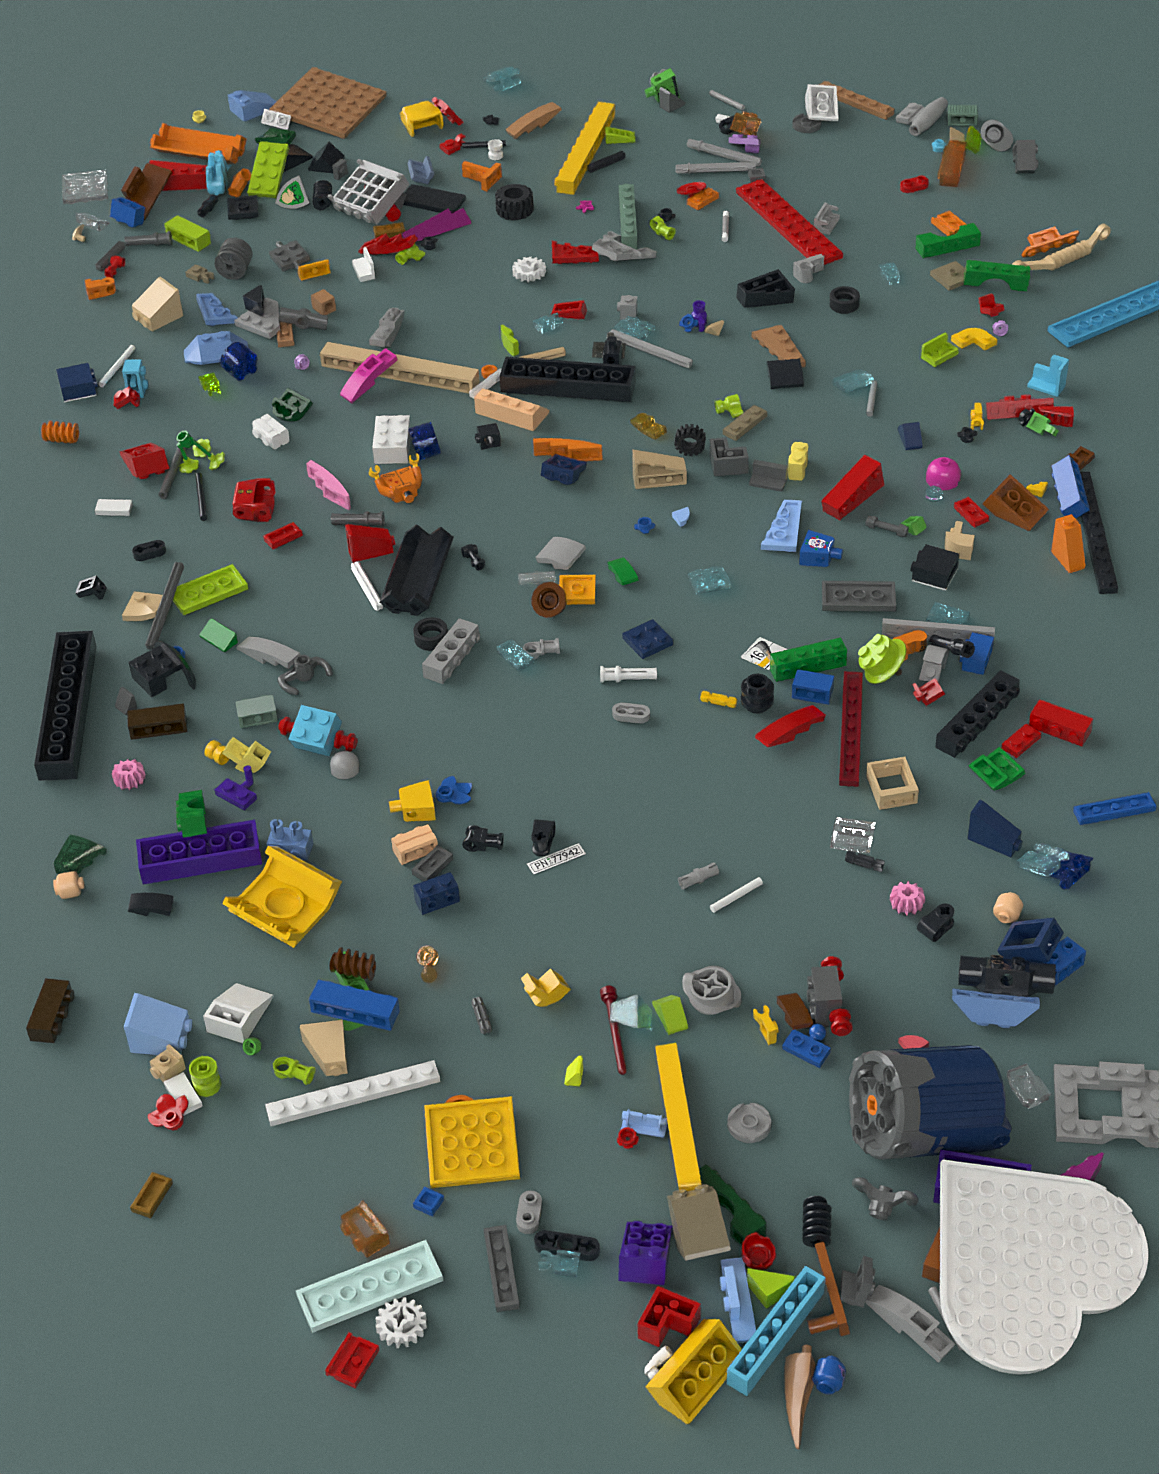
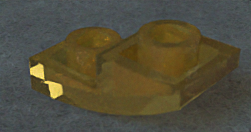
[630,413,667,440]

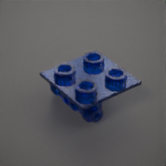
[1037,851,1093,890]

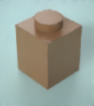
[311,289,336,315]

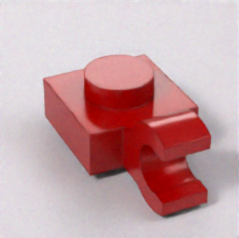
[440,134,465,155]

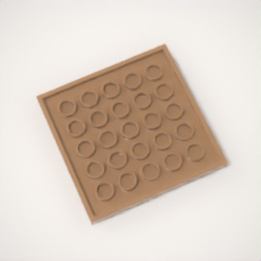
[269,67,387,139]

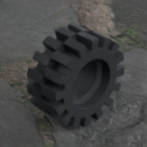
[674,424,706,456]

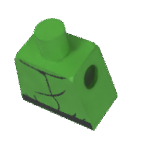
[644,68,680,102]

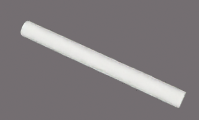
[98,345,136,387]

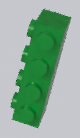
[770,637,847,682]

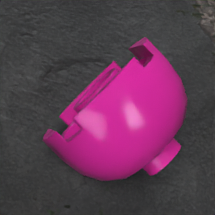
[926,457,961,490]

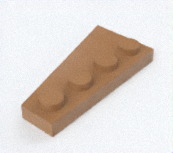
[751,325,806,367]

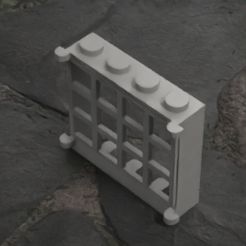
[327,159,410,225]

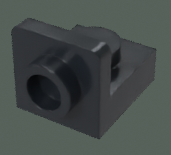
[75,575,107,600]

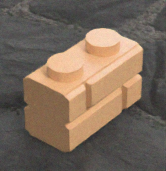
[391,824,438,865]

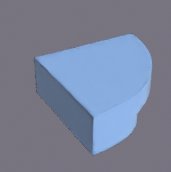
[672,507,690,527]

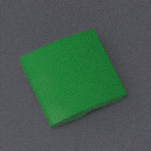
[968,747,1026,791]

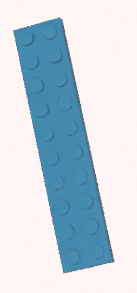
[1048,280,1159,347]

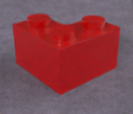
[637,1286,701,1347]

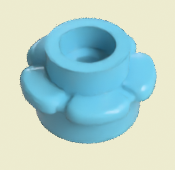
[932,139,946,153]

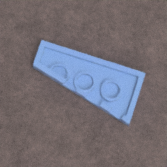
[761,500,802,552]

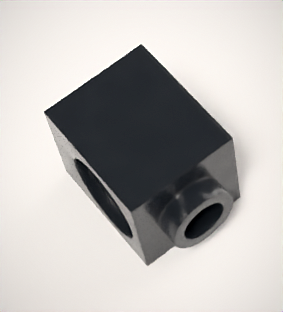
[475,423,501,450]

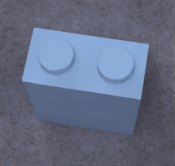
[124,993,192,1055]

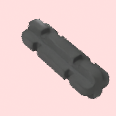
[471,997,492,1034]

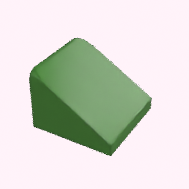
[900,516,927,536]

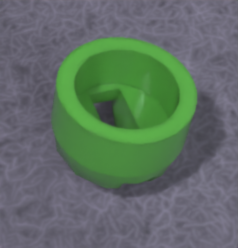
[243,1037,262,1055]

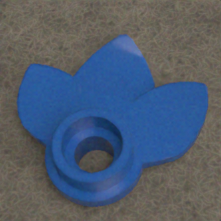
[436,776,472,805]

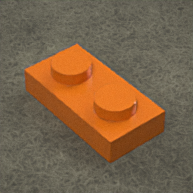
[687,187,719,210]

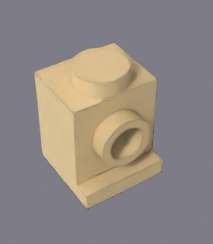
[150,1044,186,1082]

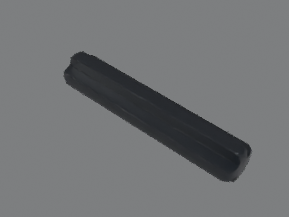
[587,151,626,173]

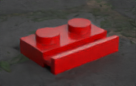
[325,1332,379,1389]

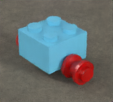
[278,705,358,756]

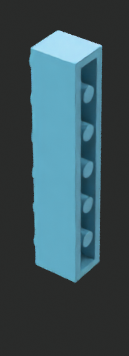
[727,1266,825,1396]

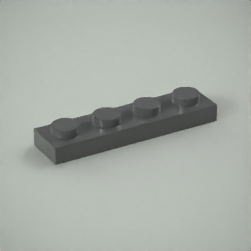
[483,1225,520,1312]

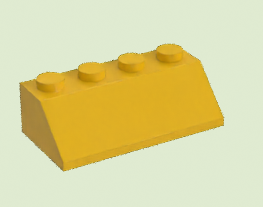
[646,1319,742,1424]

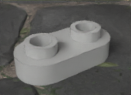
[612,703,650,723]
[516,1190,542,1234]

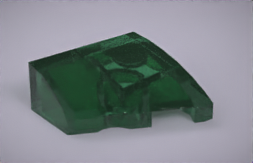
[53,834,107,874]

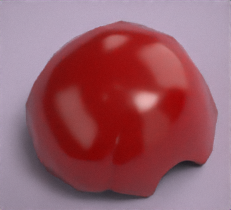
[741,1232,776,1270]

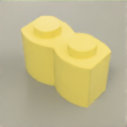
[788,442,808,481]

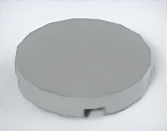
[727,1103,771,1143]

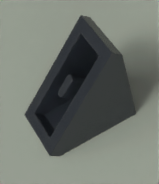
[243,285,265,316]

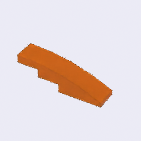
[533,438,602,461]

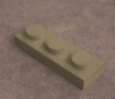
[723,405,767,441]

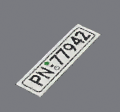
[527,843,586,874]

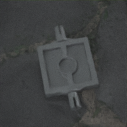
[269,240,310,272]

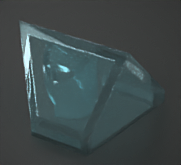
[610,994,652,1030]

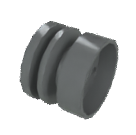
[214,238,253,280]

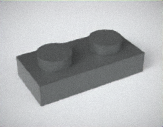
[412,845,453,881]

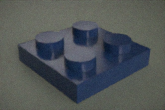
[622,619,673,659]

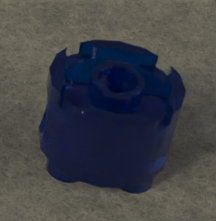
[220,342,258,381]
[408,422,441,461]

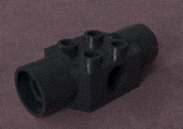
[958,955,1056,997]

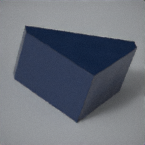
[898,422,922,450]

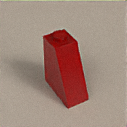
[345,524,395,562]

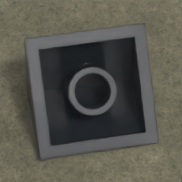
[308,141,345,173]

